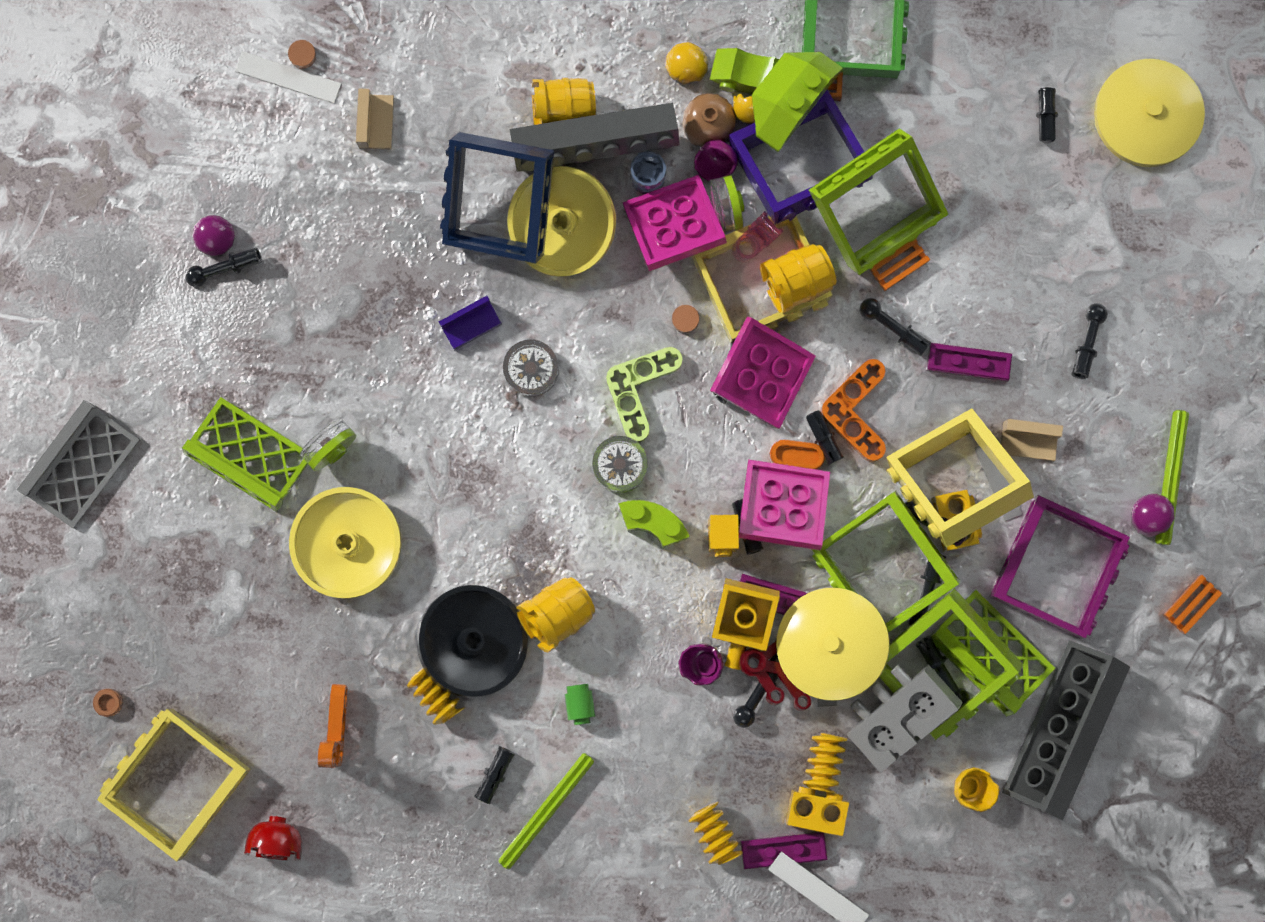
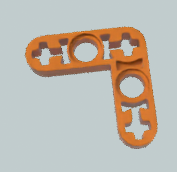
[821,359,886,462]
[318,684,348,768]

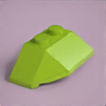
[752,52,843,152]

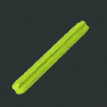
[1155,410,1189,545]
[498,753,594,870]

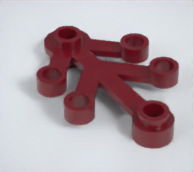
[739,638,811,711]

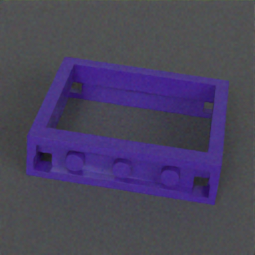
[729,90,873,225]

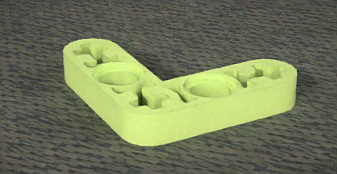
[606,347,683,443]

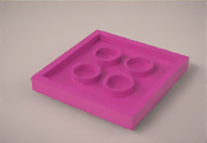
[622,174,727,271]
[710,317,816,429]
[739,459,830,550]

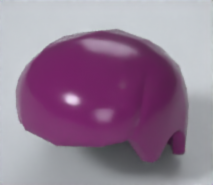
[694,140,738,183]
[192,215,235,256]
[1131,494,1175,538]
[678,643,724,686]

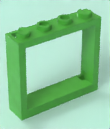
[802,0,909,79]

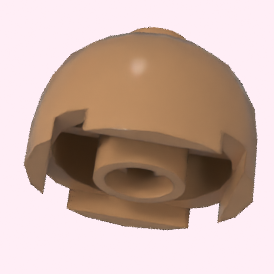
[682,93,736,147]

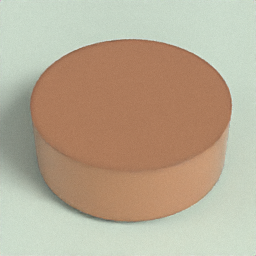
[288,40,316,69]
[672,305,699,333]
[93,689,123,717]

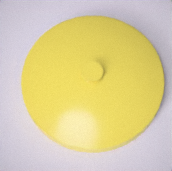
[1094,59,1205,167]
[507,166,616,276]
[289,487,401,599]
[776,588,890,701]

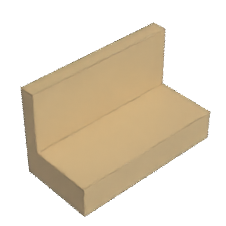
[356,88,394,150]
[1001,419,1063,461]

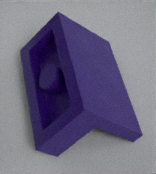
[439,296,502,351]

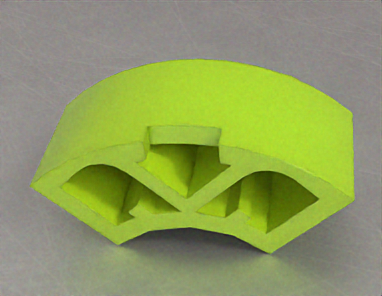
[710,48,779,94]
[618,500,690,548]

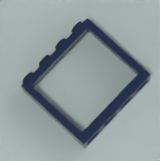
[440,132,554,264]

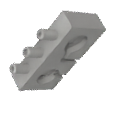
[847,664,963,773]

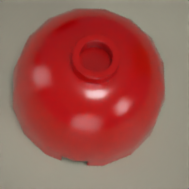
[244,816,302,861]

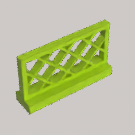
[182,397,313,513]
[930,590,1055,717]

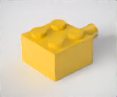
[712,578,780,670]

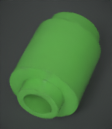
[564,684,595,725]

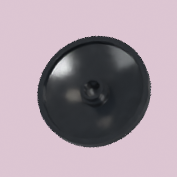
[417,585,528,698]

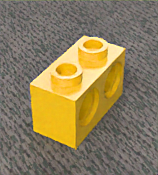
[931,490,982,552]
[708,515,739,557]
[786,786,849,836]

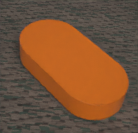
[770,440,825,470]

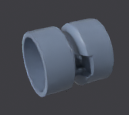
[631,151,666,194]

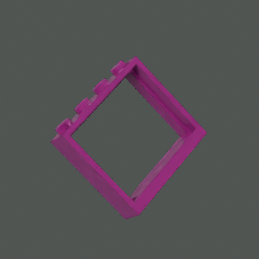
[989,495,1130,639]

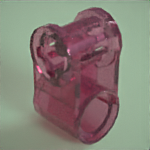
[732,211,784,262]

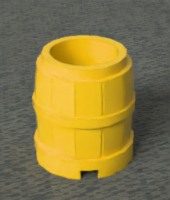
[532,77,596,125]
[760,244,837,313]
[516,577,595,652]

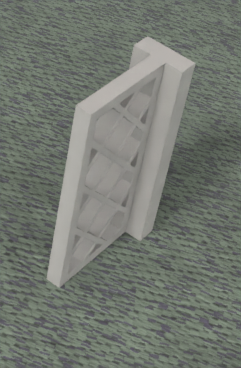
[17,400,140,528]

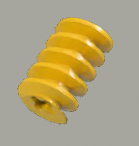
[407,668,465,725]
[803,733,848,794]
[688,801,743,865]

